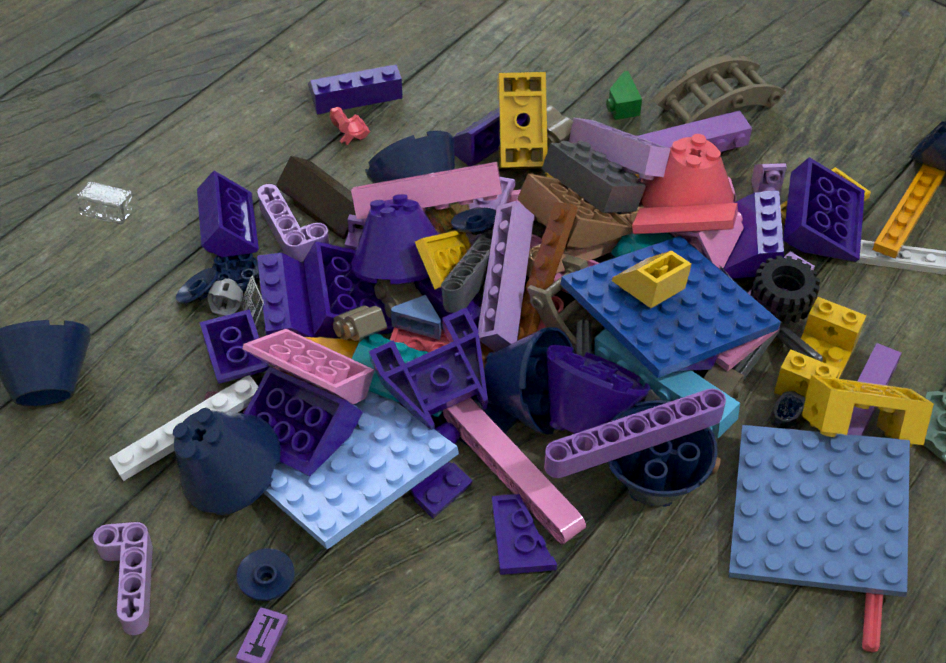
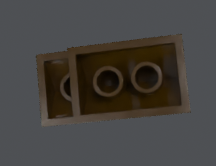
[276,156,362,239]

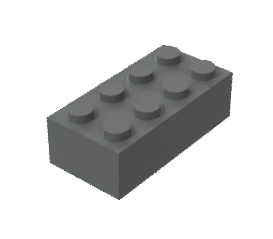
[542,141,646,213]

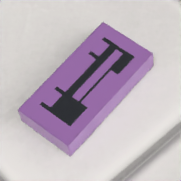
[236,607,288,663]

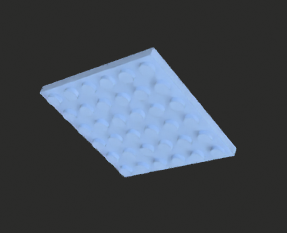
[264,391,459,550]

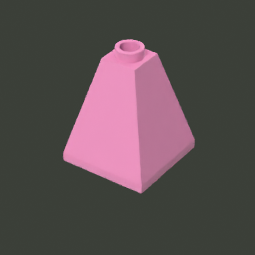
[670,212,744,271]

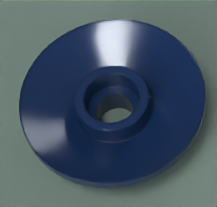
[451,207,496,235]
[176,268,218,304]
[237,548,295,601]

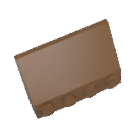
[517,174,633,249]

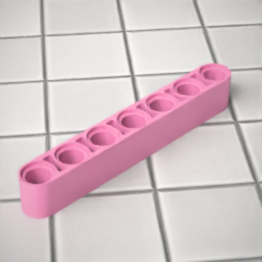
[443,398,586,544]

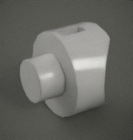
[208,279,243,316]

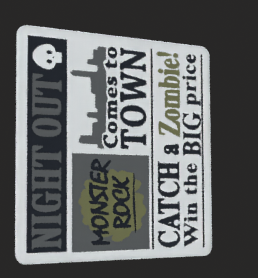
[241,276,264,325]

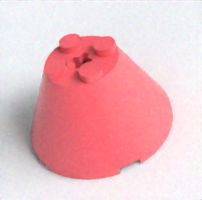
[640,134,734,208]

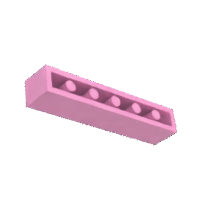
[351,162,502,222]

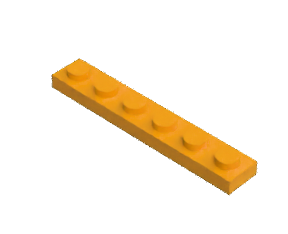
[872,164,945,259]

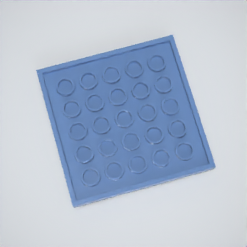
[729,425,910,597]

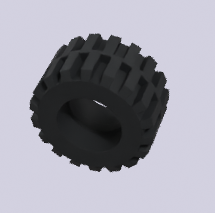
[751,256,820,324]

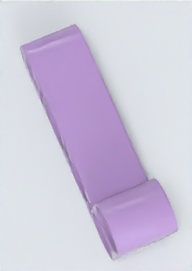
[257,184,329,262]
[93,522,153,635]

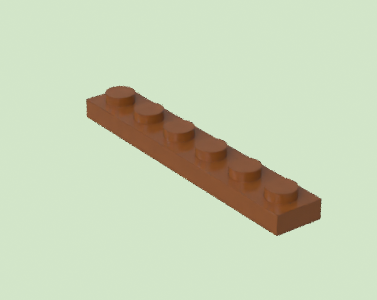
[517,202,578,341]

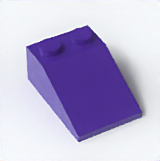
[200,309,269,384]

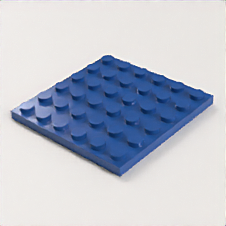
[560,235,781,378]

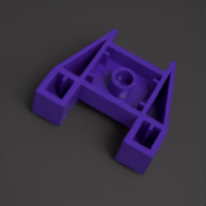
[369,307,488,430]

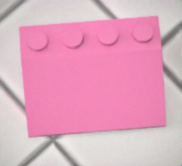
[242,329,375,404]

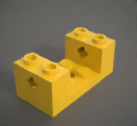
[497,72,548,169]
[774,297,867,398]
[802,375,934,447]

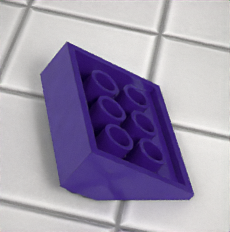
[783,157,865,262]
[723,190,784,278]
[304,241,394,339]
[244,366,363,476]

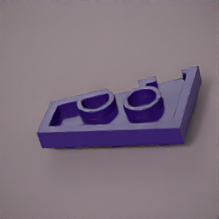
[492,494,557,575]

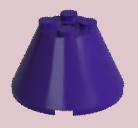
[351,194,439,284]
[546,345,650,434]

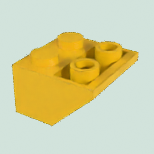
[612,250,691,308]

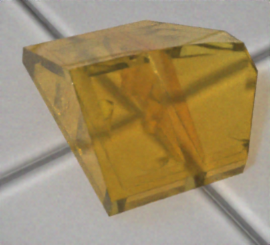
[424,202,470,234]

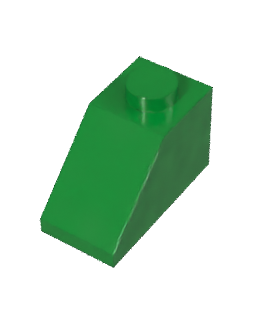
[606,71,642,120]

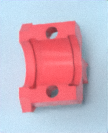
[330,107,370,145]

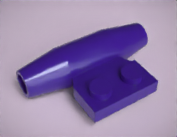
[411,422,473,519]

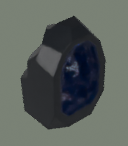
[770,391,806,429]

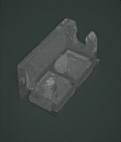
[77,182,133,225]

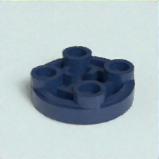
[212,253,260,293]

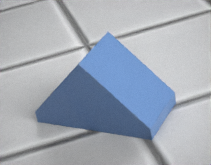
[391,295,441,340]

